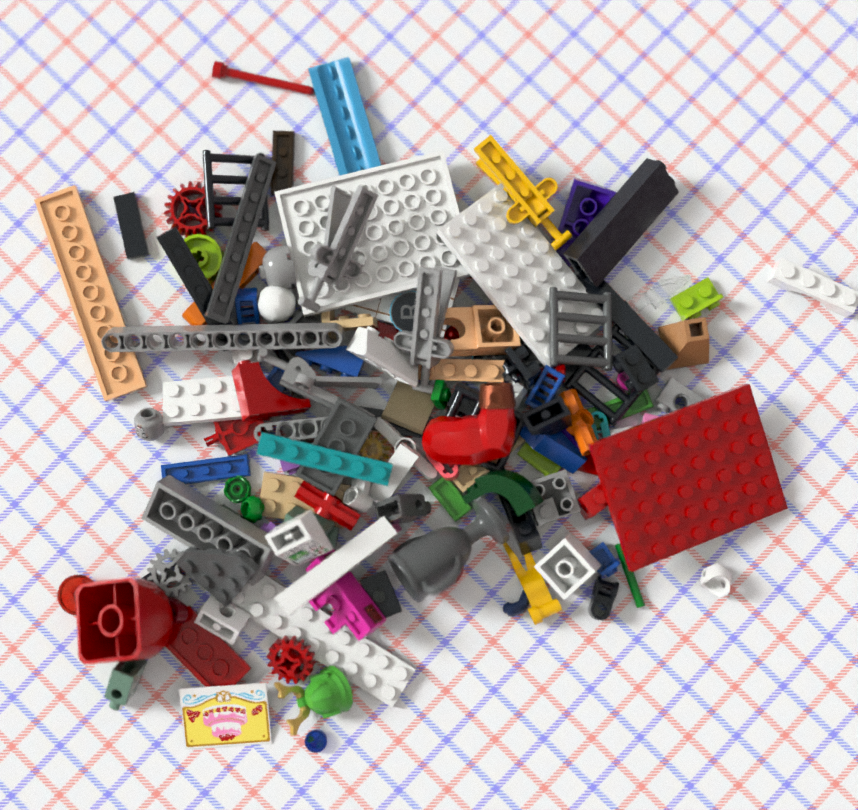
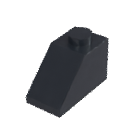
[521,396,572,435]

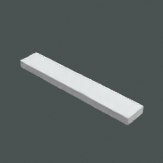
[275,516,397,617]

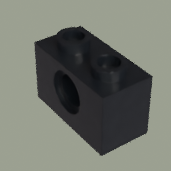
[360,570,402,618]

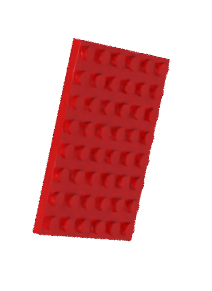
[588,384,788,572]

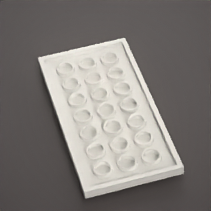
[436,183,603,367]

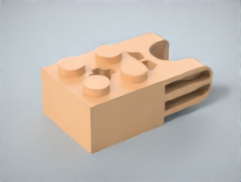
[443,305,521,357]

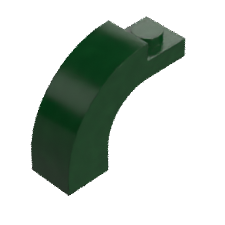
[462,470,544,516]

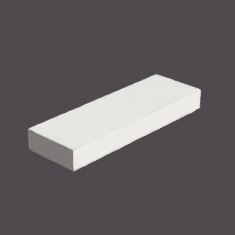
[369,442,420,503]

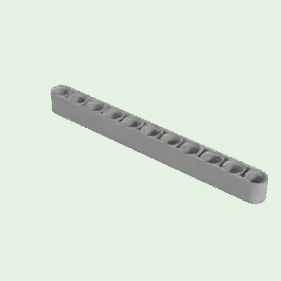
[101,323,344,352]

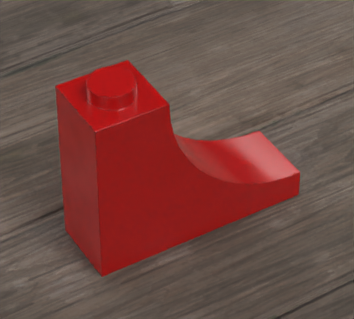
[231,360,311,421]

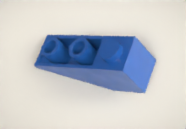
[296,346,365,377]

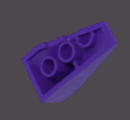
[554,177,616,267]

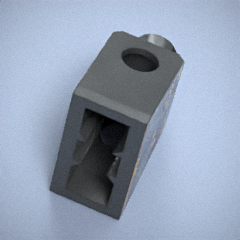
[375,494,431,524]

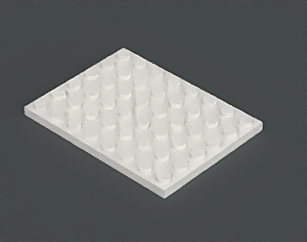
[275,151,471,317]

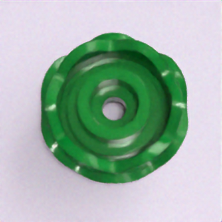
[224,475,251,503]
[241,495,265,523]

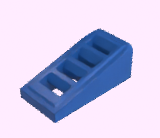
[235,288,260,335]
[525,365,566,408]

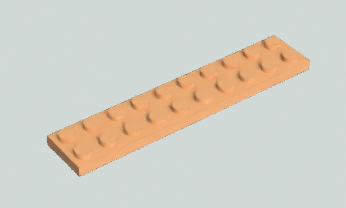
[34,185,148,402]

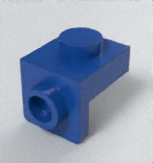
[589,542,620,578]

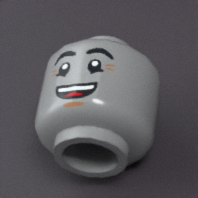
[134,408,164,441]

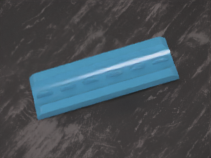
[308,57,381,176]

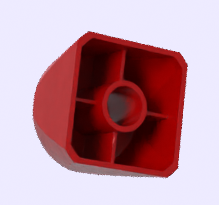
[75,577,173,665]

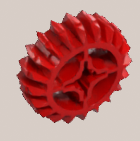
[164,181,223,237]

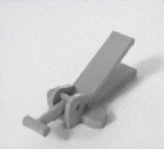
[298,185,378,312]
[394,266,457,394]
[257,348,383,416]

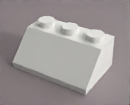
[346,326,418,387]

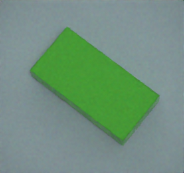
[428,477,473,522]

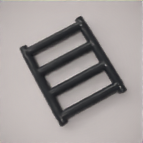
[203,150,269,231]
[564,325,660,426]
[446,384,525,471]

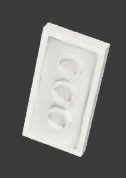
[163,376,242,426]

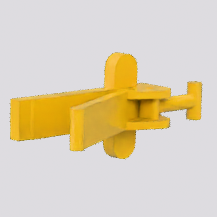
[474,135,573,251]

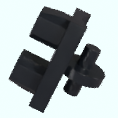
[502,345,542,388]

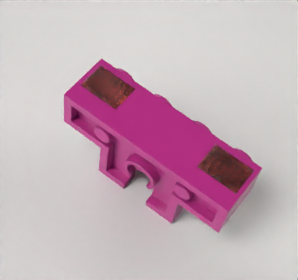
[305,549,387,641]

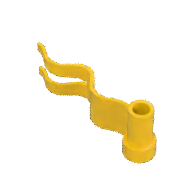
[503,542,562,625]

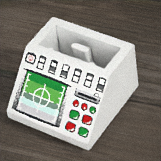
[265,510,333,566]

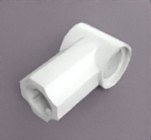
[343,478,373,513]

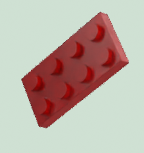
[165,605,252,687]

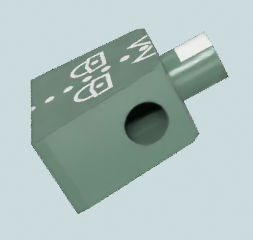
[105,660,147,711]

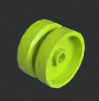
[184,234,224,285]

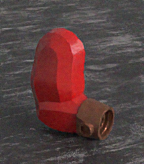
[422,382,516,465]

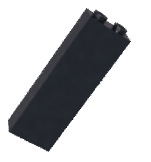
[563,158,679,287]

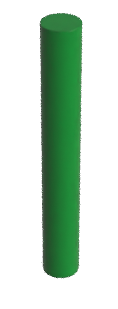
[615,543,645,608]

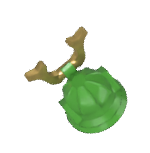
[274,665,353,736]

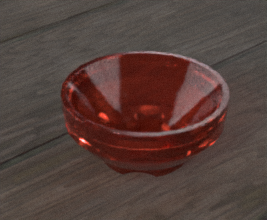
[57,575,94,615]

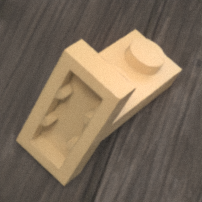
[321,310,378,339]

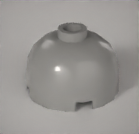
[259,245,296,289]

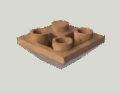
[658,317,709,370]

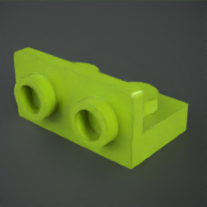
[670,277,724,321]

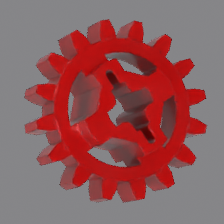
[266,635,316,684]

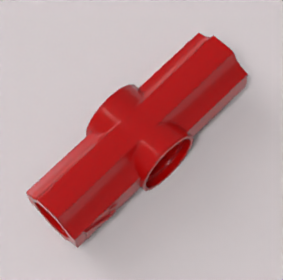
[294,480,361,531]

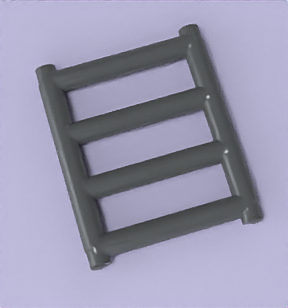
[549,287,613,371]

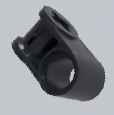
[588,576,619,620]

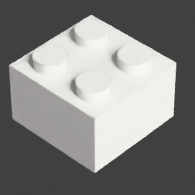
[534,533,602,600]

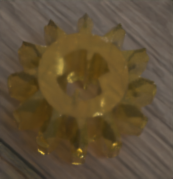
[358,432,391,461]

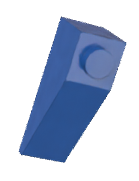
[520,425,588,474]

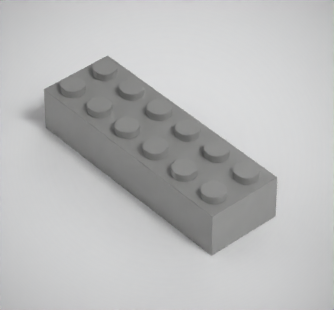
[141,475,275,586]

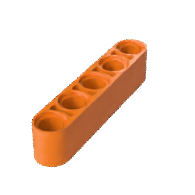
[182,242,267,325]

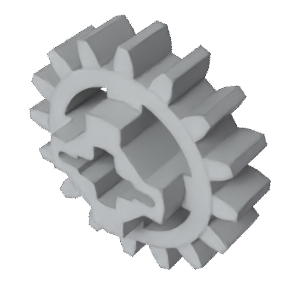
[147,549,193,597]

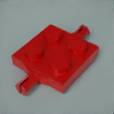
[204,418,270,456]

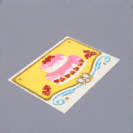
[179,683,272,750]

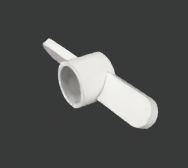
[374,417,437,480]

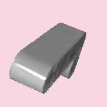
[254,417,327,442]

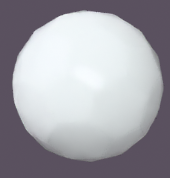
[257,285,296,323]

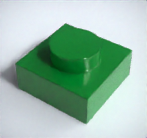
[430,380,451,410]

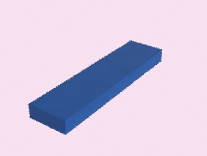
[161,454,251,484]

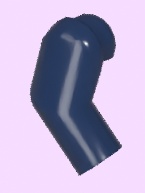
[503,590,529,617]

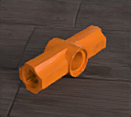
[558,389,597,456]

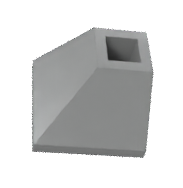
[530,469,581,526]

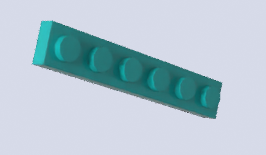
[256,432,393,486]

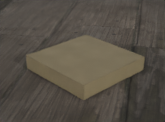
[381,381,435,435]

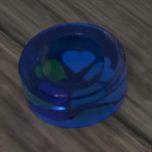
[305,729,327,753]

